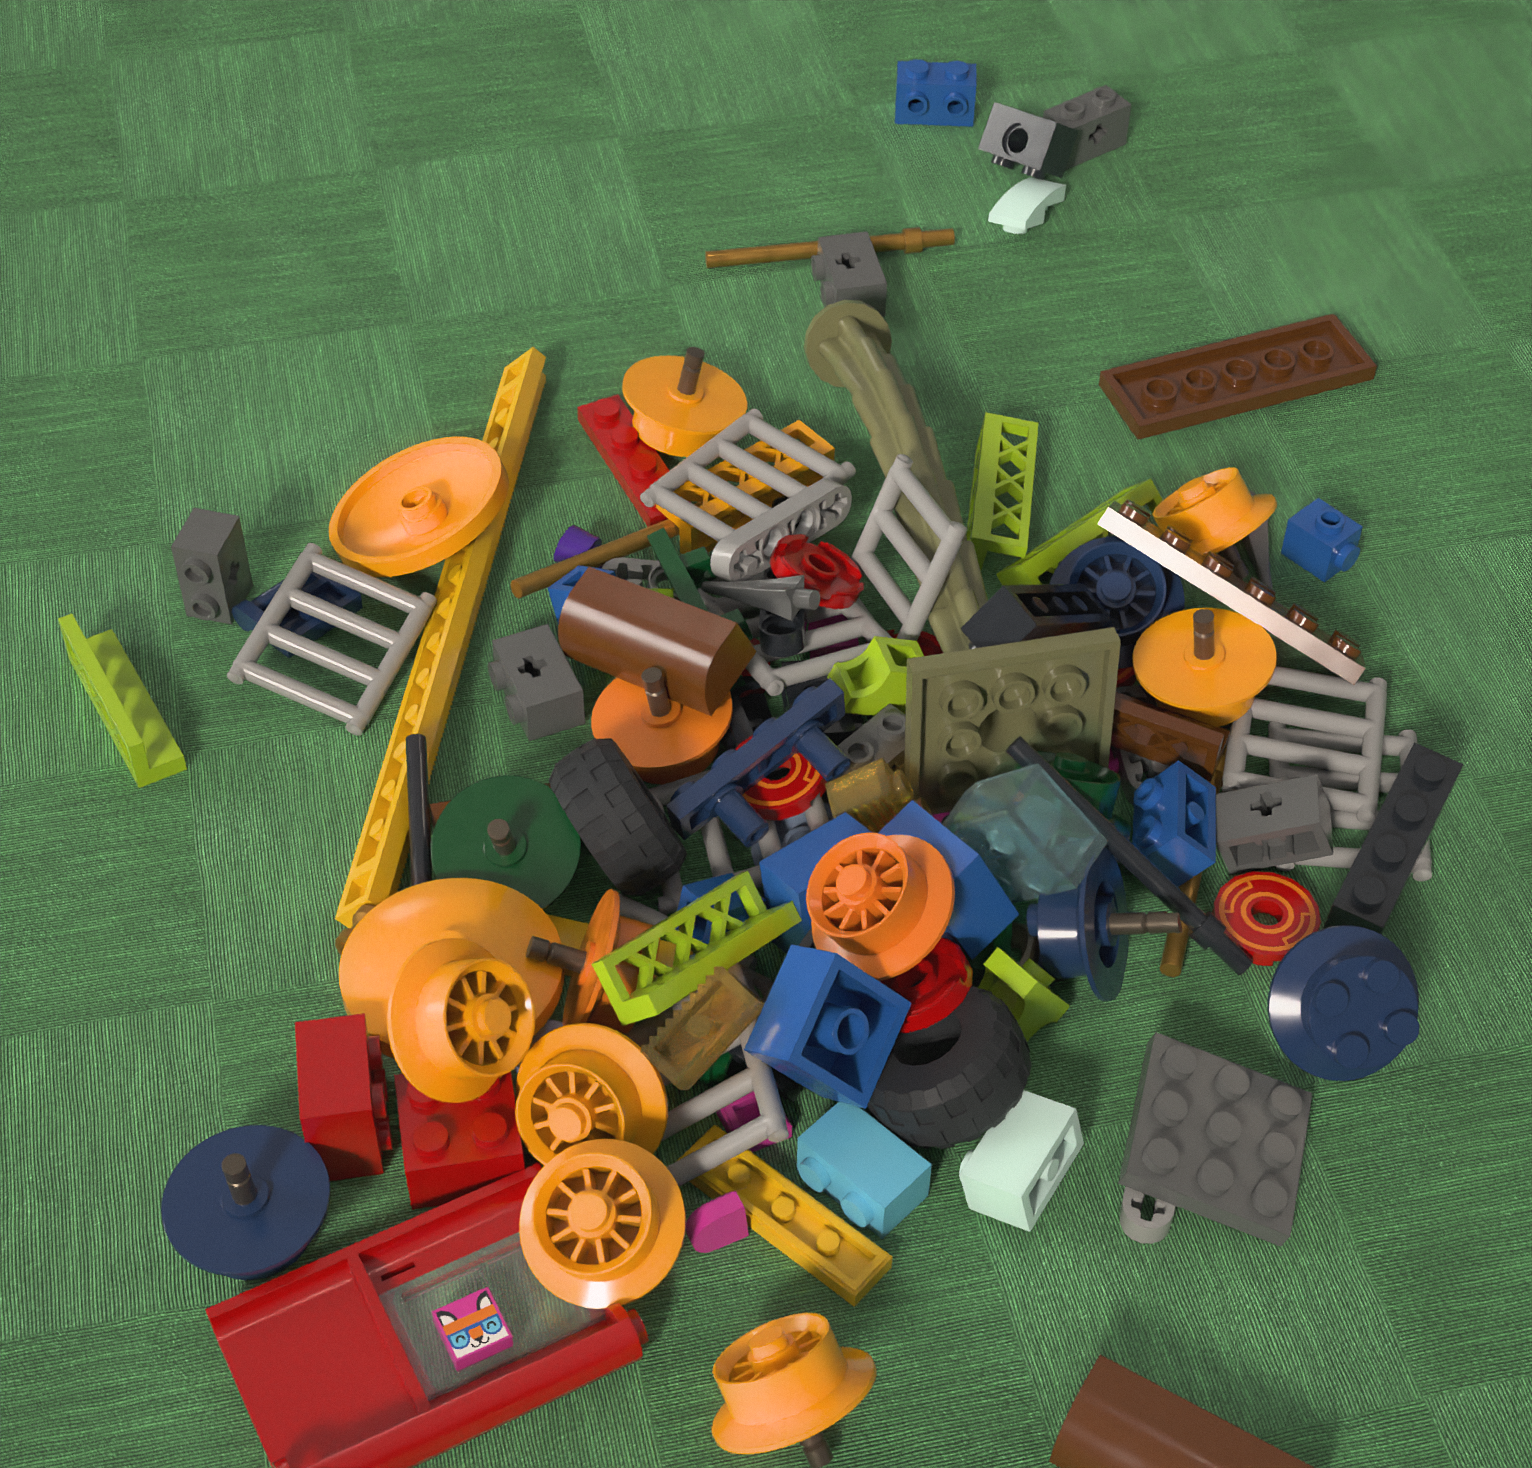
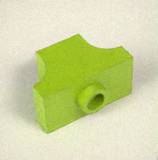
[827,636,924,716]
[977,947,1070,1042]

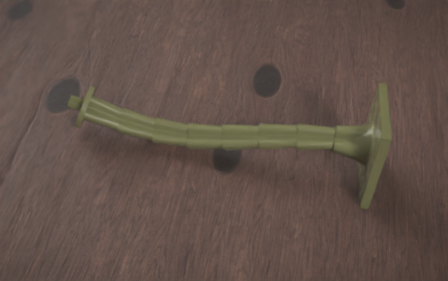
[804,300,1121,822]

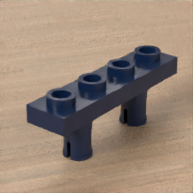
[666,678,850,847]

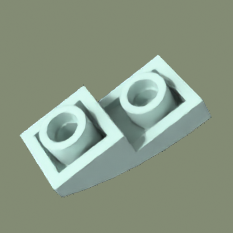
[988,177,1066,234]

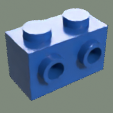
[895,59,976,127]
[1132,760,1216,887]

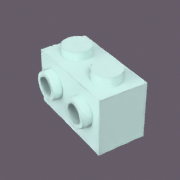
[959,1090,1084,1232]

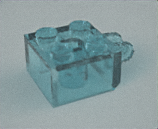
[942,763,1108,904]

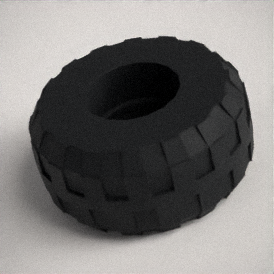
[549,738,687,896]
[867,986,1032,1149]

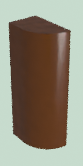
[558,566,757,716]
[1049,1355,1314,1468]

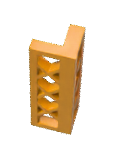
[656,420,835,554]

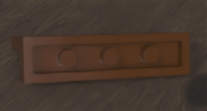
[1110,692,1230,781]

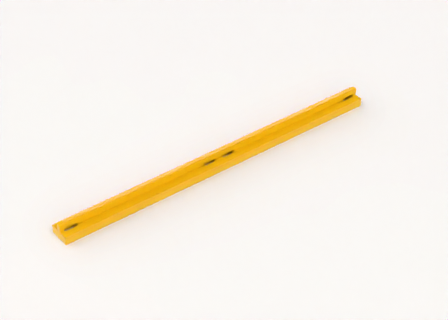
[335,347,546,928]

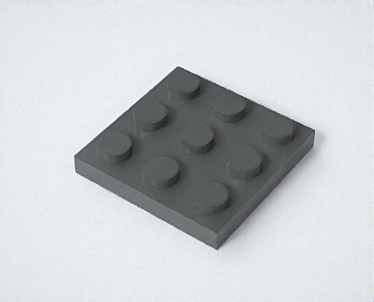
[1118,1032,1312,1247]

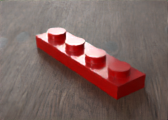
[577,395,691,527]

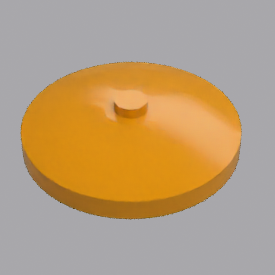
[329,437,509,577]
[339,878,564,1059]

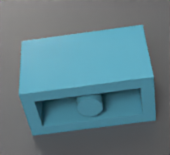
[797,1102,932,1239]

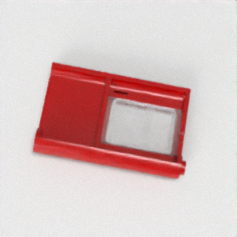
[205,1162,649,1468]

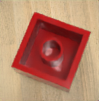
[295,1013,393,1181]
[394,1071,525,1210]

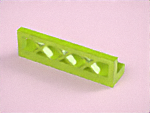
[966,412,1039,570]
[996,478,1163,586]
[58,614,187,788]
[592,870,802,1026]

